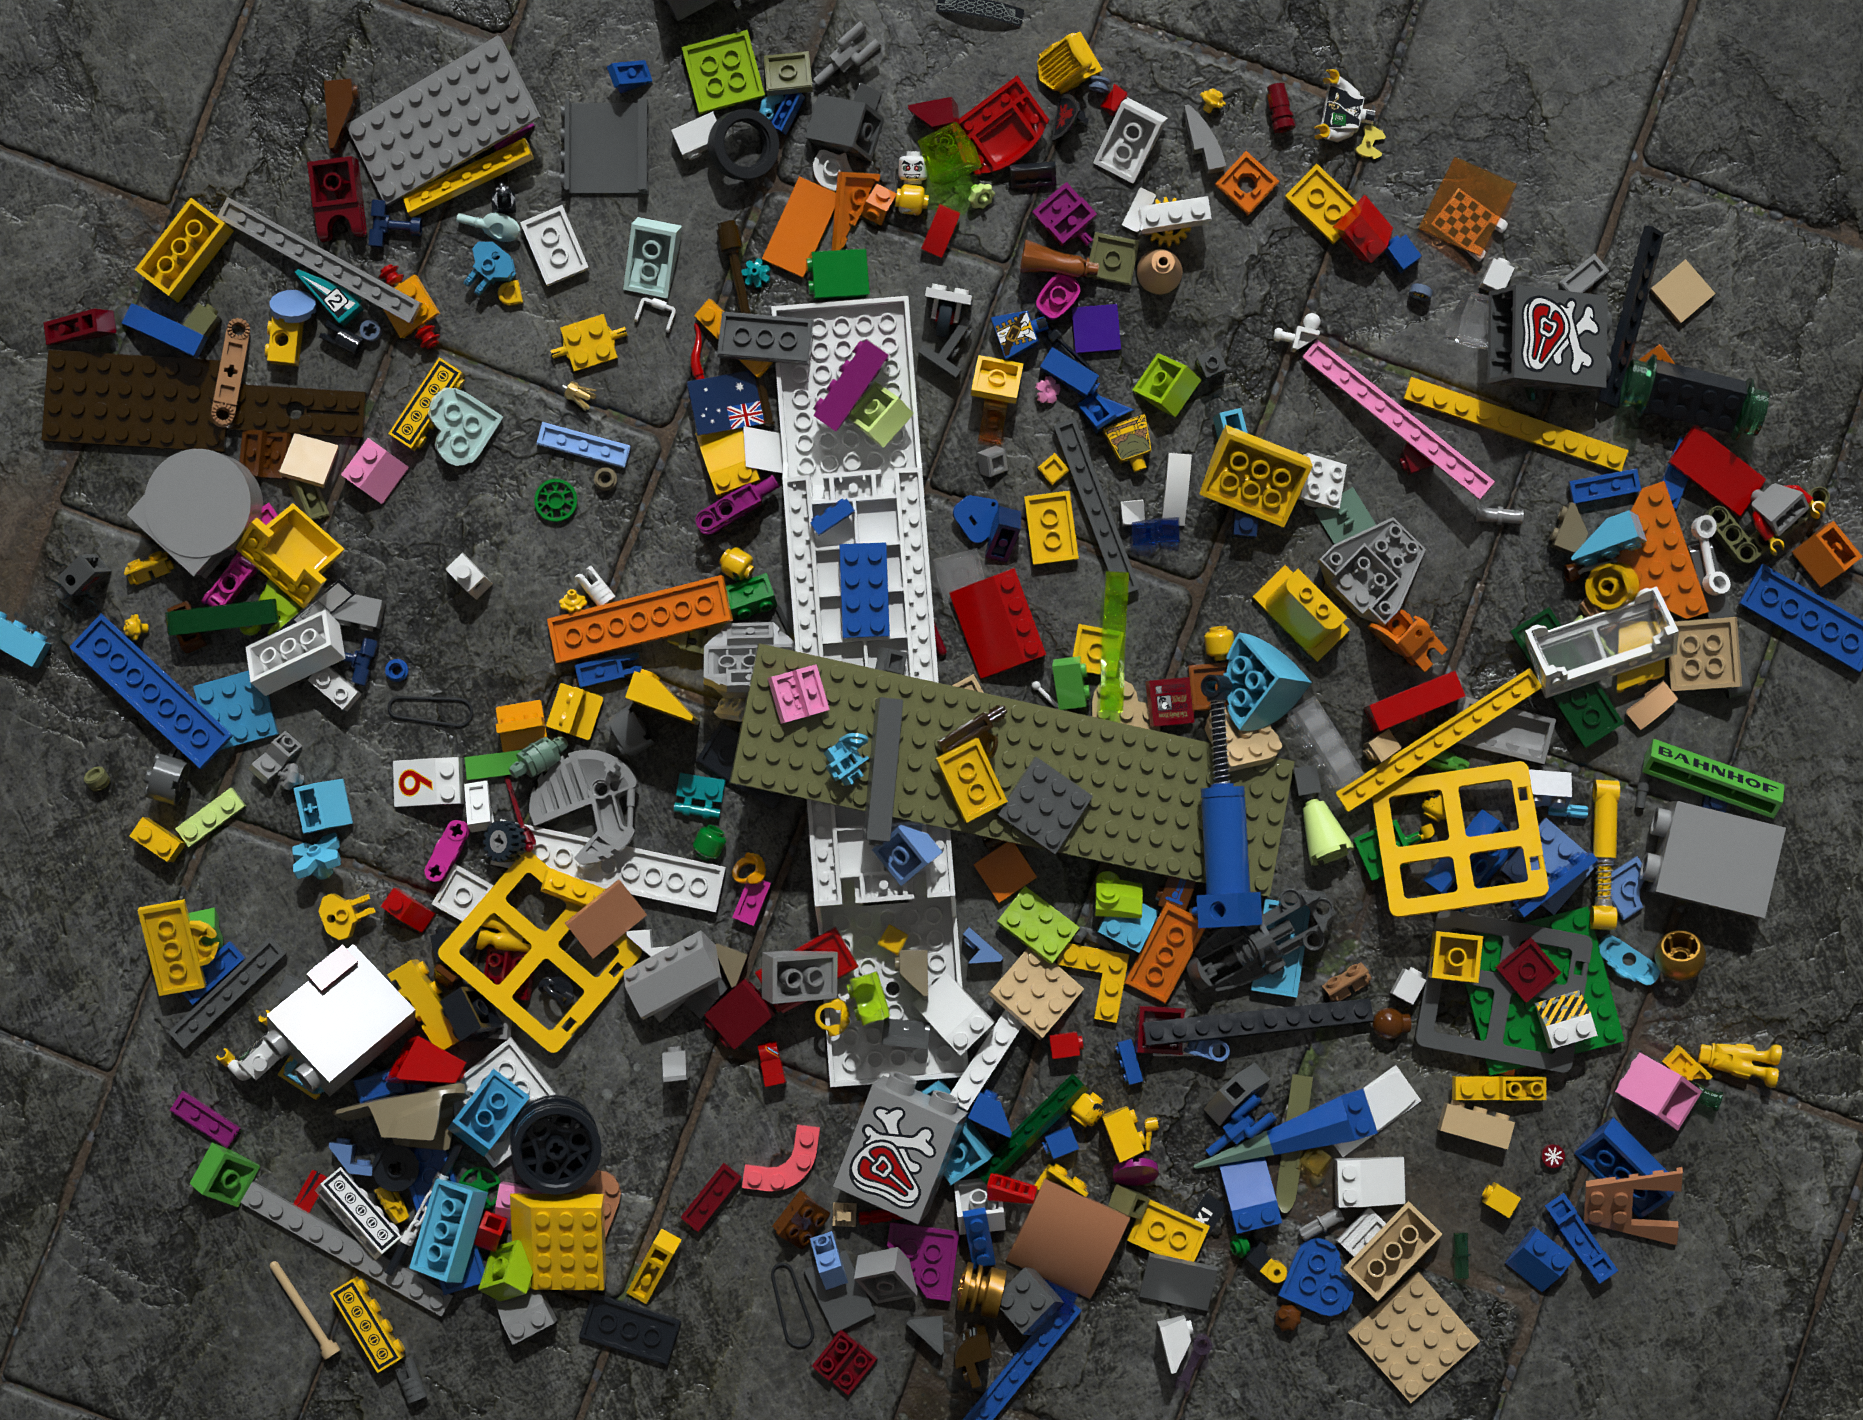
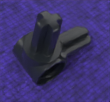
[491,173,516,214]

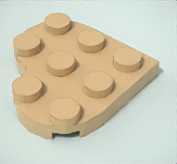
[1092,678,1161,732]
[1205,708,1282,772]

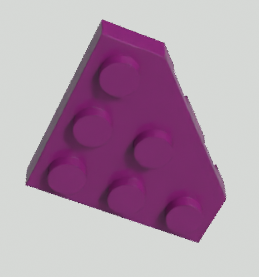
[887,1222,959,1301]

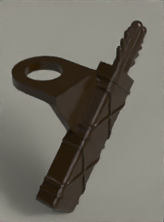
[937,705,1008,759]

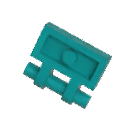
[674,773,726,819]

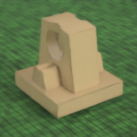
[832,1202,857,1227]

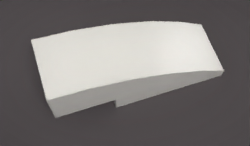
[1161,453,1192,526]

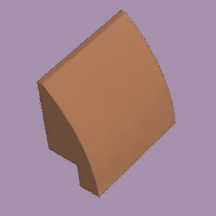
[1006,1178,1130,1299]

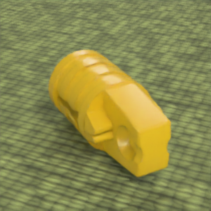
[374,1187,409,1225]

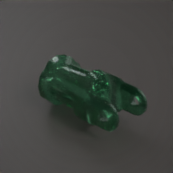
[1689,1081,1723,1112]

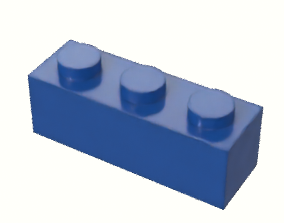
[772,93,805,135]
[810,498,855,536]
[1115,1038,1143,1085]

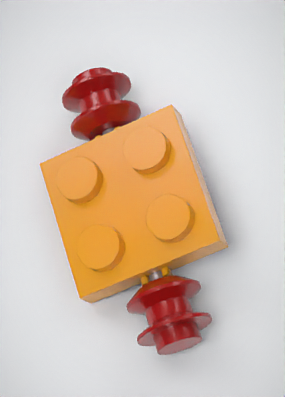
[378,264,440,349]

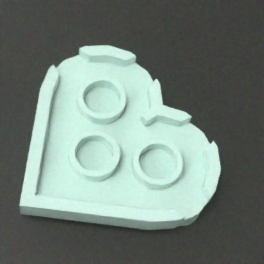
[428,388,503,466]

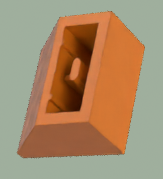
[1791,521,1863,588]

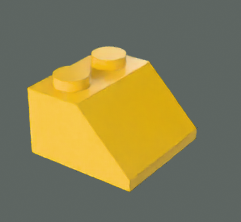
[1101,1106,1147,1162]

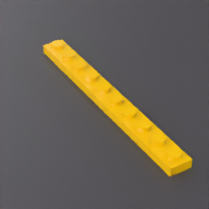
[1403,377,1628,472]
[1335,668,1543,812]

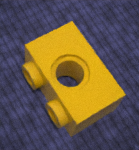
[265,316,304,367]

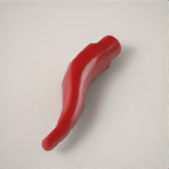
[691,323,705,380]

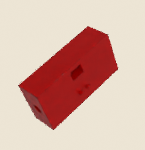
[1364,671,1466,733]

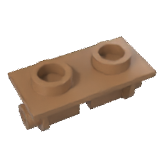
[1322,962,1372,1002]

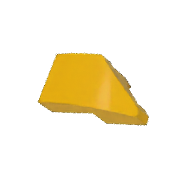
[1662,1045,1713,1080]

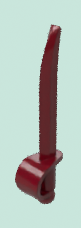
[504,775,536,853]

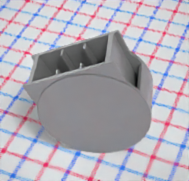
[127,449,263,579]

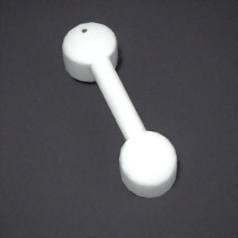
[1691,515,1731,596]

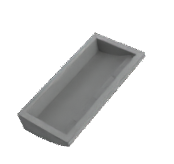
[1457,696,1556,764]

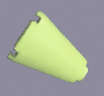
[1303,799,1354,866]

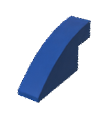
[122,303,208,359]

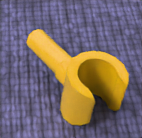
[1409,823,1435,846]
[1144,1117,1159,1150]

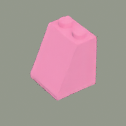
[1615,1052,1702,1131]

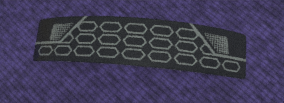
[936,0,1024,27]

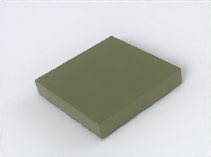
[764,51,813,96]
[1086,232,1140,286]

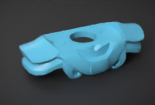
[1599,934,1660,985]

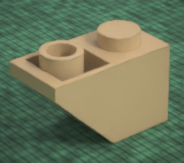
[1363,729,1401,764]

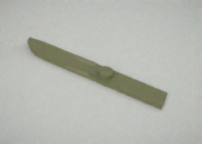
[1276,1074,1313,1213]

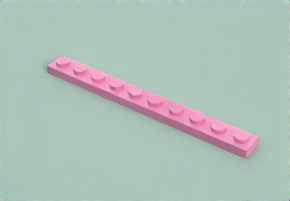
[1303,339,1495,501]

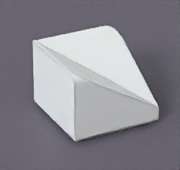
[1120,500,1145,526]

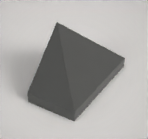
[906,1316,944,1355]

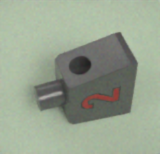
[55,554,111,601]

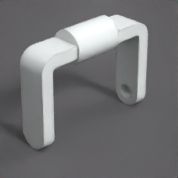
[634,298,676,333]

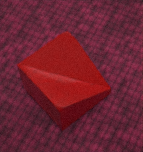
[1100,84,1127,116]

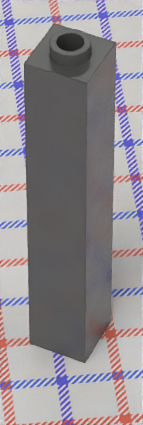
[862,697,903,846]

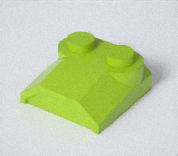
[1095,871,1143,918]

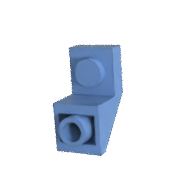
[329,1138,373,1176]

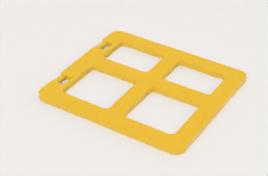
[1372,761,1549,917]
[438,852,642,1053]

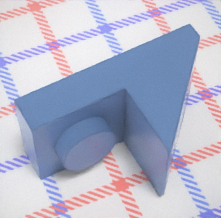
[963,927,1004,964]

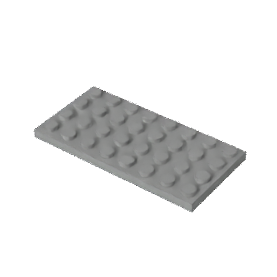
[346,35,541,206]

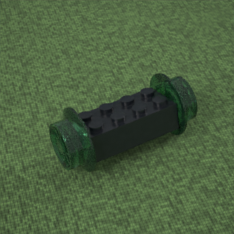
[1620,354,1769,441]

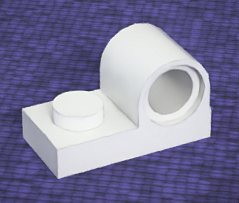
[464,781,494,832]

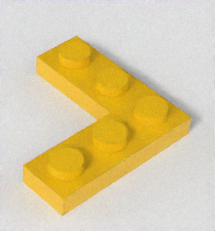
[1057,943,1129,1023]

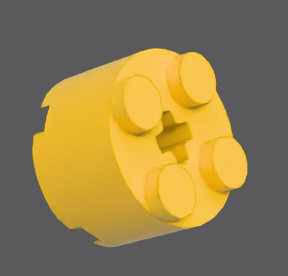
[1585,562,1639,610]

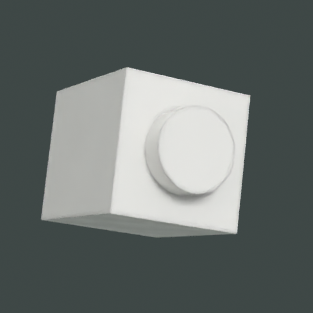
[1479,258,1514,292]
[1390,967,1426,1005]

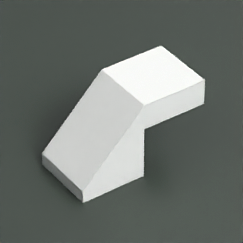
[627,929,670,956]

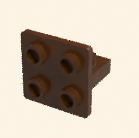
[772,1190,830,1249]

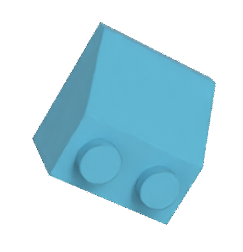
[1097,904,1159,953]

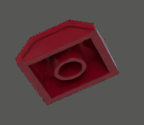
[1135,1006,1186,1055]

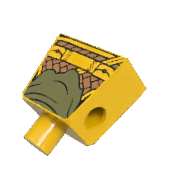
[1102,414,1151,472]

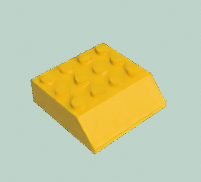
[510,1193,607,1290]

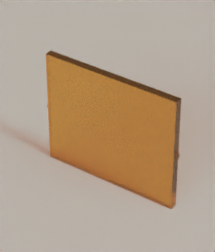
[1418,157,1517,257]

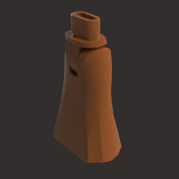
[1020,240,1099,277]

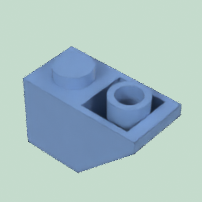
[810,1231,848,1290]

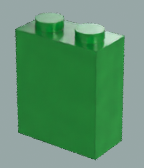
[806,249,870,301]

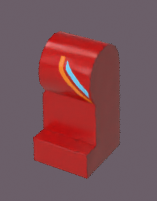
[758,1041,786,1087]

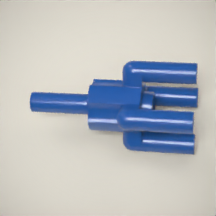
[1206,1094,1277,1157]

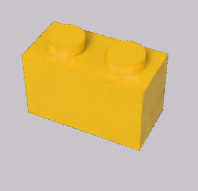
[129,817,186,862]

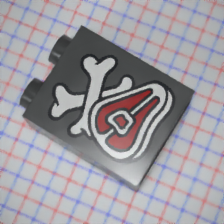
[1487,285,1612,393]

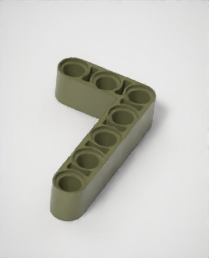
[1704,486,1830,565]

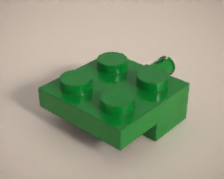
[1353,819,1422,882]

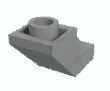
[248,731,302,784]

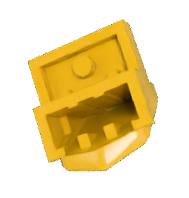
[1037,32,1103,94]

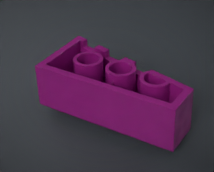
[813,339,891,431]

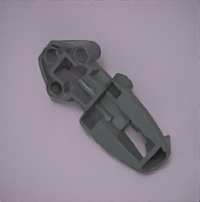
[1187,888,1336,993]

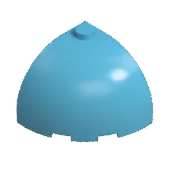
[1223,632,1312,731]

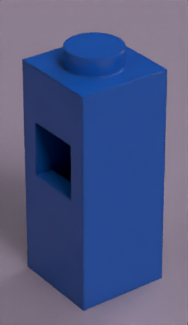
[1039,347,1100,398]

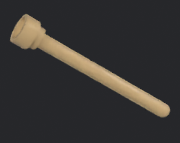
[270,1261,341,1360]

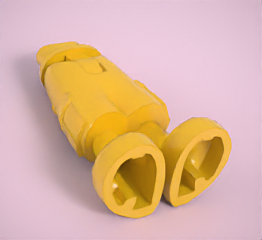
[1698,1043,1782,1088]

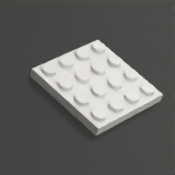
[454,1037,560,1168]

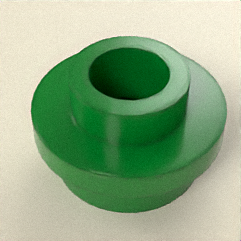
[1230,1235,1250,1258]

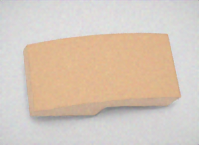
[1626,681,1678,730]

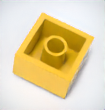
[1428,931,1483,983]

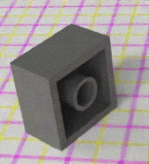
[999,1267,1064,1335]

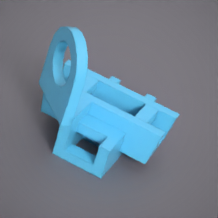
[823,733,869,786]

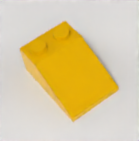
[695,428,761,498]

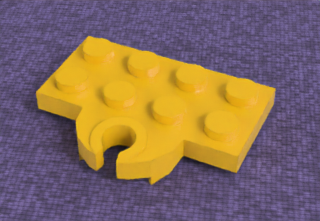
[137,899,219,996]

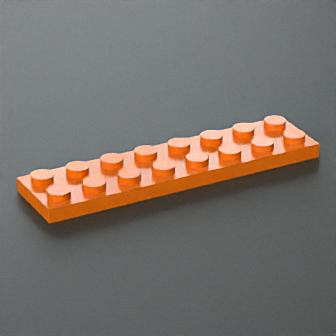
[547,575,733,664]

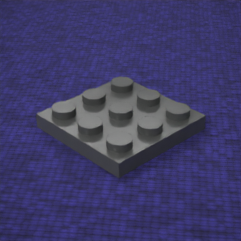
[996,757,1093,855]

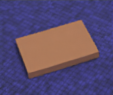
[565,879,647,959]

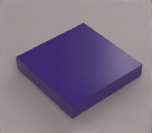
[1072,304,1121,354]

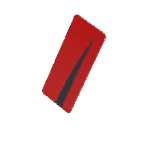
[293,1170,328,1213]

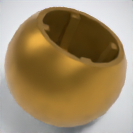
[1654,931,1706,981]

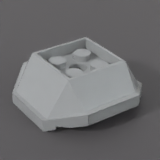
[704,622,795,699]

